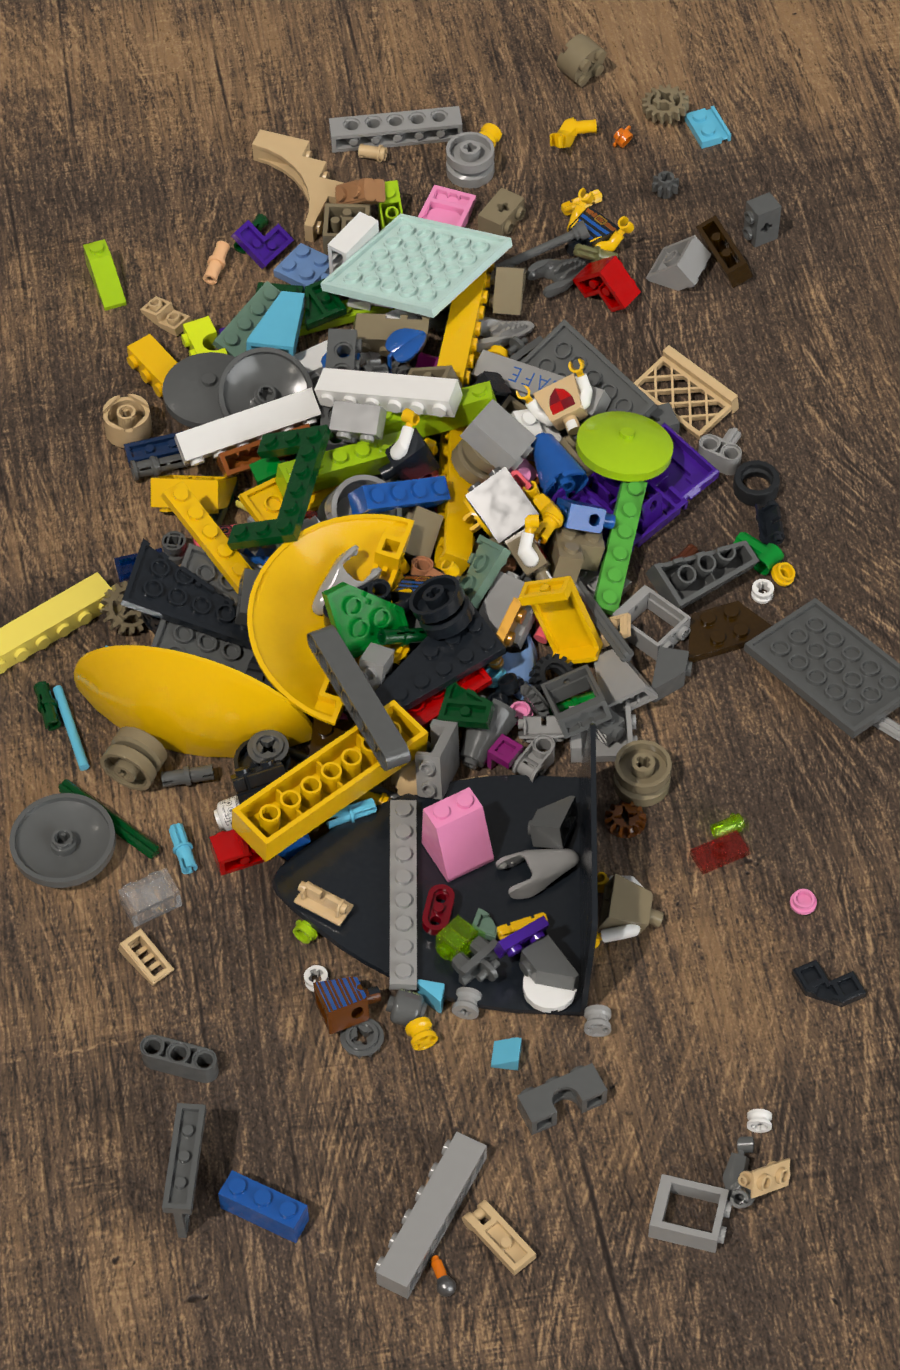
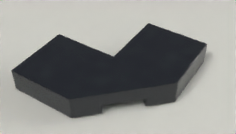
[792,960,866,1007]

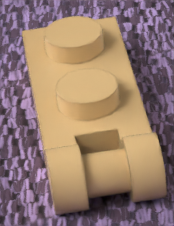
[462,1200,536,1276]

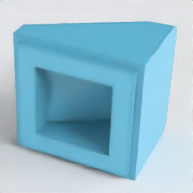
[417,979,445,1013]
[491,1037,522,1071]

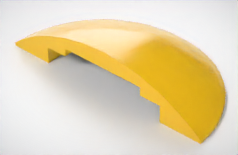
[247,514,414,726]
[74,645,313,758]

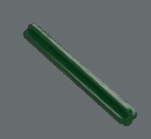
[58,779,160,859]

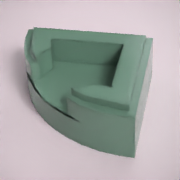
[470,908,497,941]

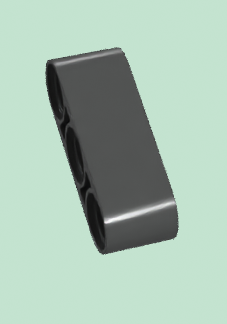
[140,1034,219,1083]

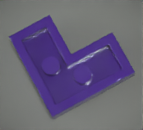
[231,220,294,269]
[494,915,549,959]

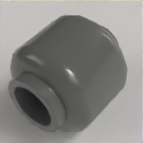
[386,989,428,1027]

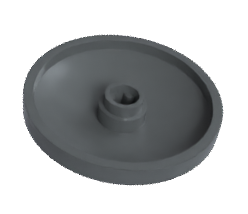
[218,347,314,428]
[162,352,235,428]
[9,793,116,888]

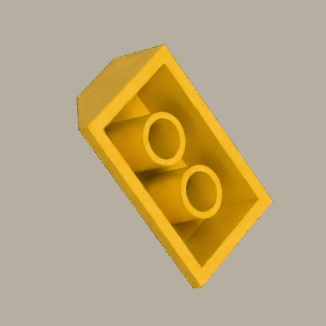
[151,475,237,514]

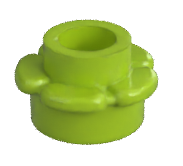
[293,920,318,944]

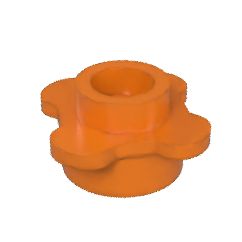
[612,125,633,148]

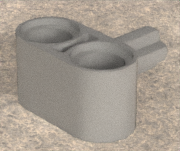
[698,427,742,475]

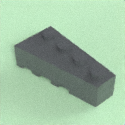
[645,540,759,610]

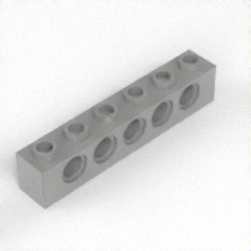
[329,106,463,153]

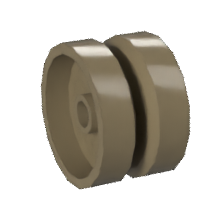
[451,439,496,484]
[100,726,167,791]
[613,740,672,807]

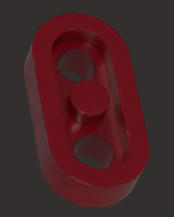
[422,884,455,935]

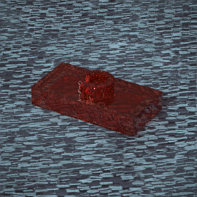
[690,830,749,875]

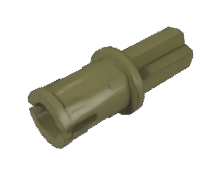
[573,244,618,263]

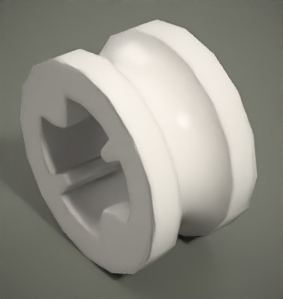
[751,579,774,604]
[304,965,329,992]
[747,1109,772,1133]

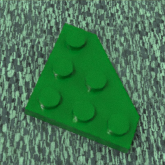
[322,582,409,659]

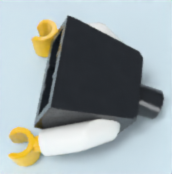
[378,408,441,481]

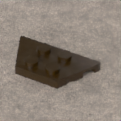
[688,601,772,663]

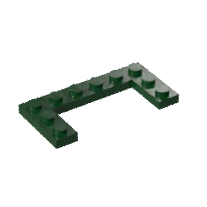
[227,425,331,550]

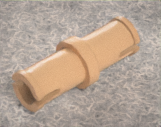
[203,241,230,285]

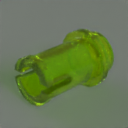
[710,813,745,840]

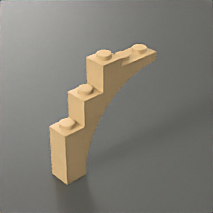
[252,129,343,243]

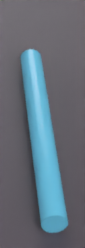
[53,685,90,771]

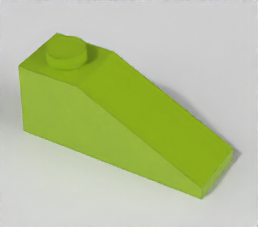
[83,239,127,311]

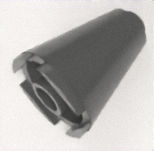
[459,695,519,769]

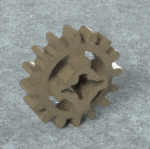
[642,84,689,124]
[100,581,147,636]

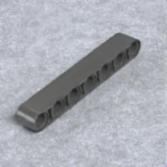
[307,625,411,771]

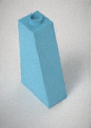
[246,291,305,357]

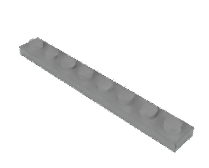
[389,800,417,990]

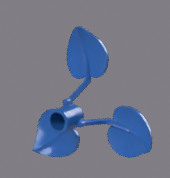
[321,328,426,374]

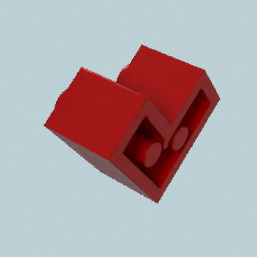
[573,255,641,312]
[209,829,271,876]

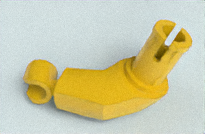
[549,117,597,148]
[523,481,564,544]

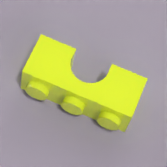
[181,316,228,356]

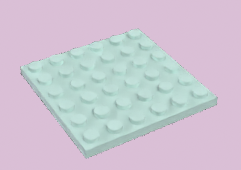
[320,214,513,318]

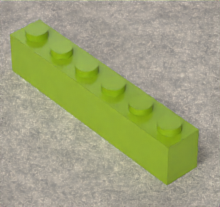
[357,381,497,442]
[275,431,401,498]

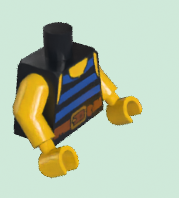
[565,188,634,256]
[391,557,460,616]

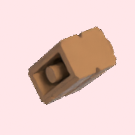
[335,178,386,205]

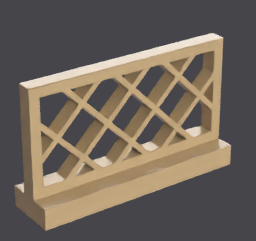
[634,345,739,440]

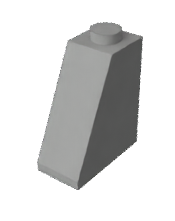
[594,649,658,713]

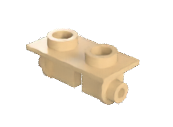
[294,881,354,926]
[738,1158,790,1199]

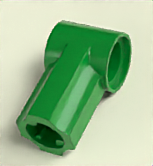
[733,532,784,575]

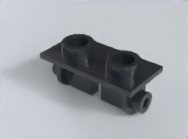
[755,500,785,546]

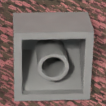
[646,235,711,291]

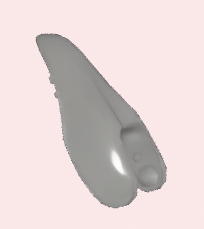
[477,317,534,353]
[312,545,382,615]
[496,849,579,899]

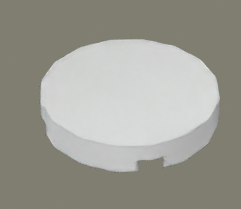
[523,976,577,1013]

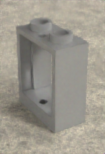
[612,585,691,661]
[648,1174,732,1253]

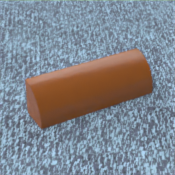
[216,423,310,478]

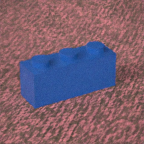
[218,1170,309,1243]

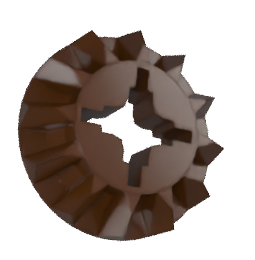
[604,800,646,838]

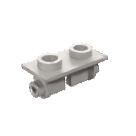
[518,715,565,743]

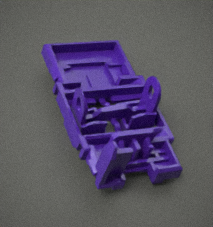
[552,422,720,561]

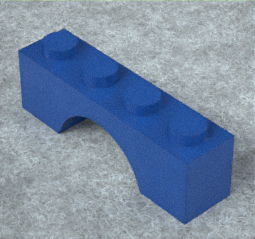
[348,476,451,515]

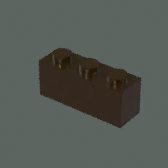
[696,215,753,288]

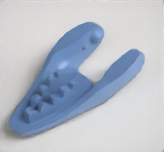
[502,633,538,700]

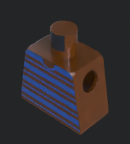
[313,977,381,1034]

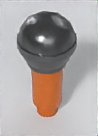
[430,1255,456,1297]

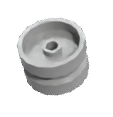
[446,132,495,189]

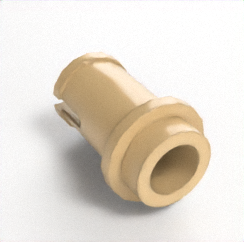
[358,144,387,162]

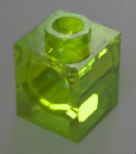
[435,915,478,962]

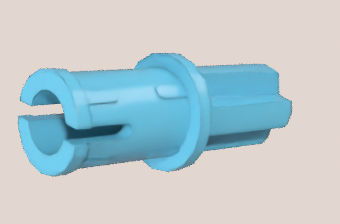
[326,798,377,829]
[169,823,198,874]

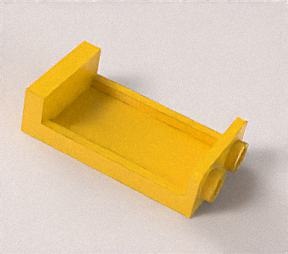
[518,576,603,664]

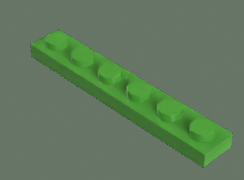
[594,481,647,616]

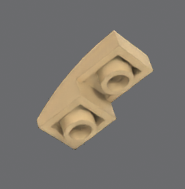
[140,296,192,336]

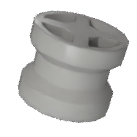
[452,987,482,1020]
[584,1005,611,1037]

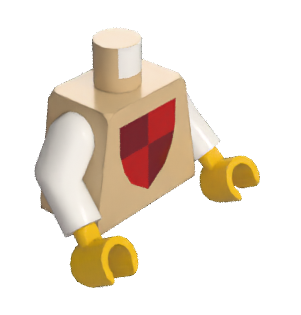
[516,358,593,435]

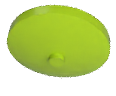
[576,411,673,482]

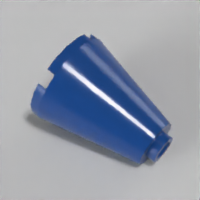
[531,432,588,500]

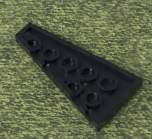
[120,538,252,650]
[375,607,506,711]

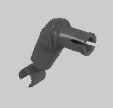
[723,1136,755,1209]

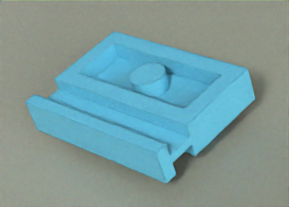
[684,106,731,149]

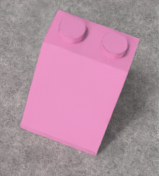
[422,787,494,882]

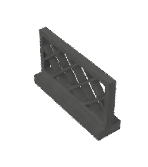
[162,1103,206,1238]

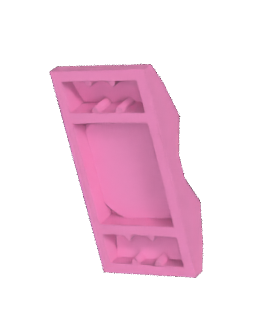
[418,185,476,227]

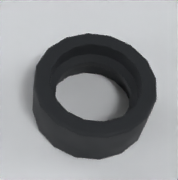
[733,460,780,507]

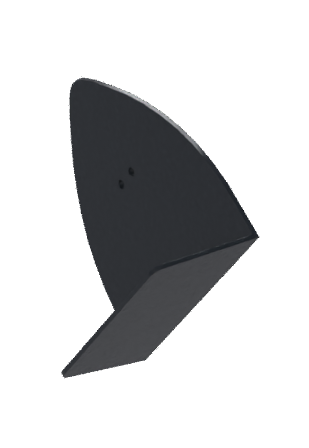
[272,723,598,1016]

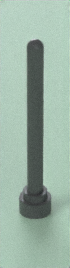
[490,220,590,274]

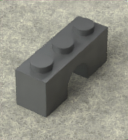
[517,1063,608,1135]

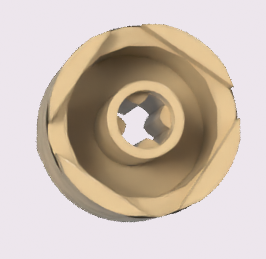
[103,394,153,448]

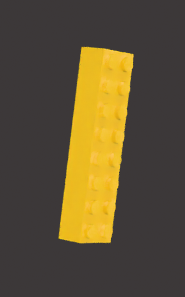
[232,700,428,862]

